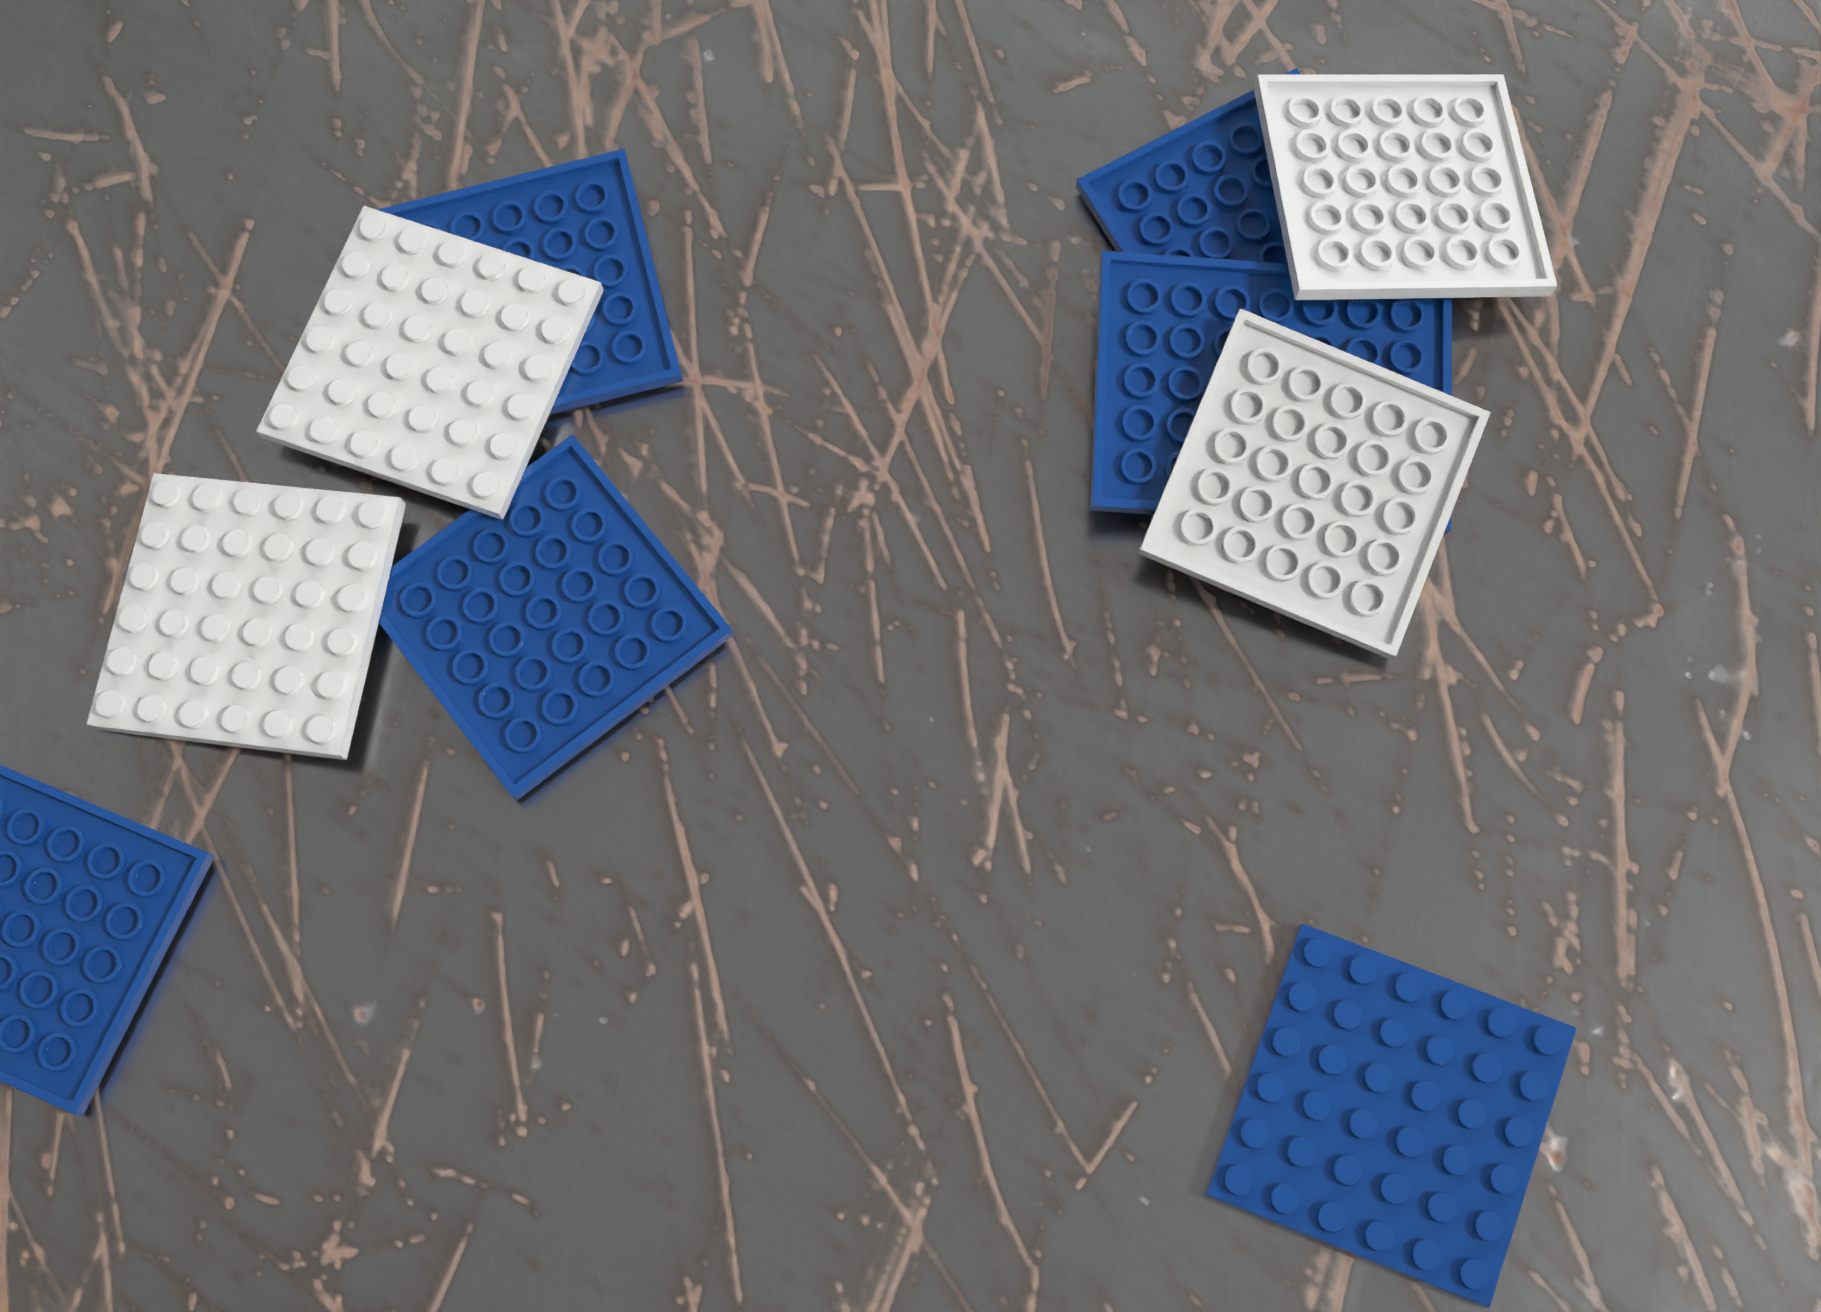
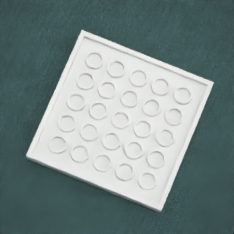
[1253,74,1557,300]
[256,206,604,520]
[1138,309,1491,660]
[86,473,406,760]

